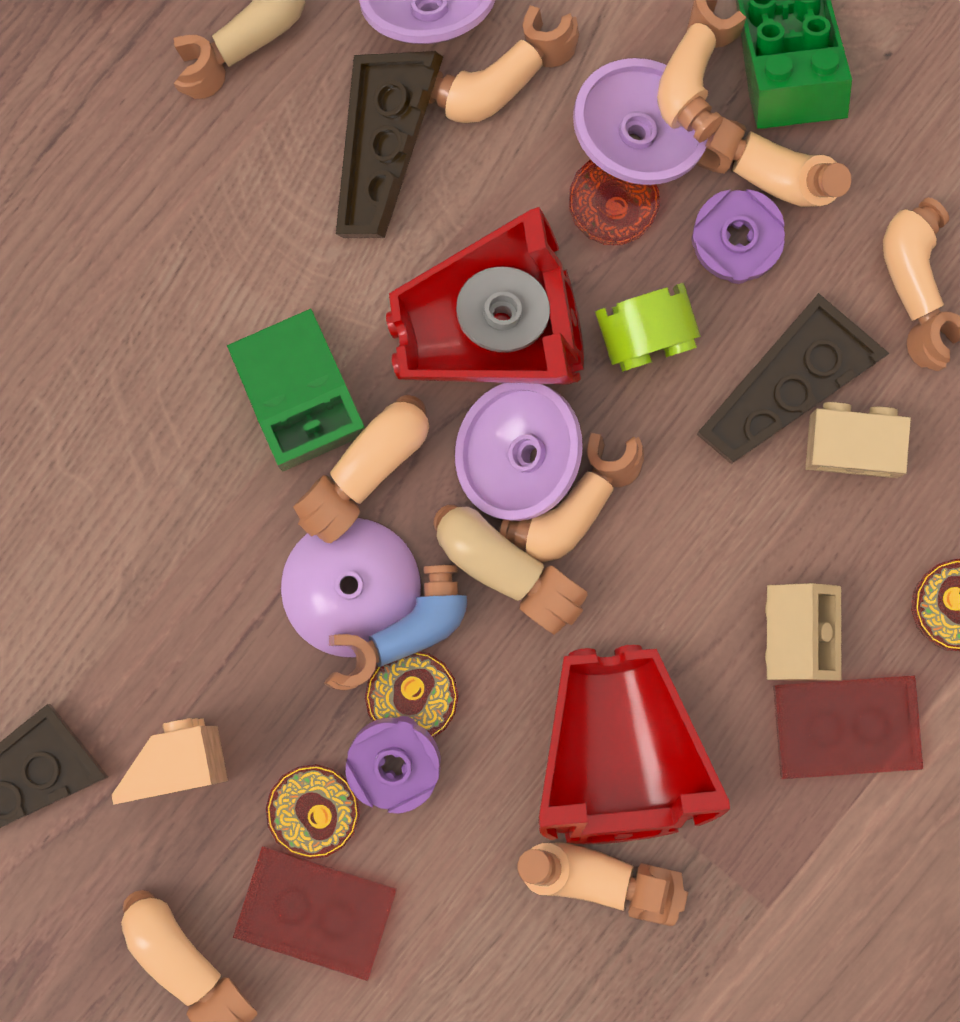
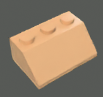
[112,718,228,805]

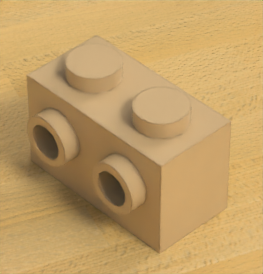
[805,402,911,479]
[765,583,841,681]

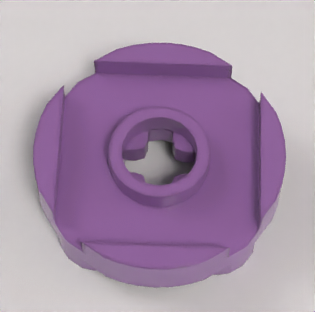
[691,189,785,284]
[345,716,441,813]

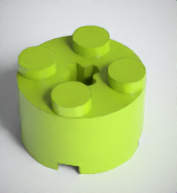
[595,283,701,372]

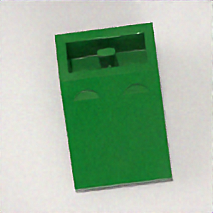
[736,0,852,129]
[227,308,365,472]

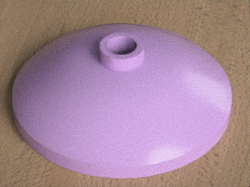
[359,0,495,44]
[573,58,708,185]
[455,383,582,521]
[281,518,421,657]

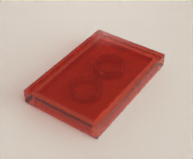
[773,675,923,779]
[233,846,397,981]

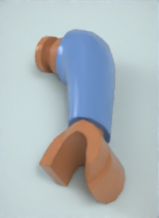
[324,565,467,690]

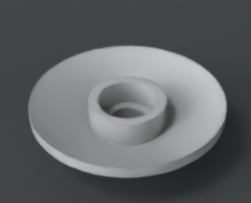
[456,267,550,352]

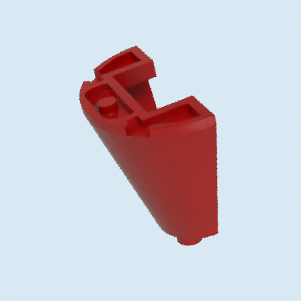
[386,207,584,385]
[538,645,730,844]

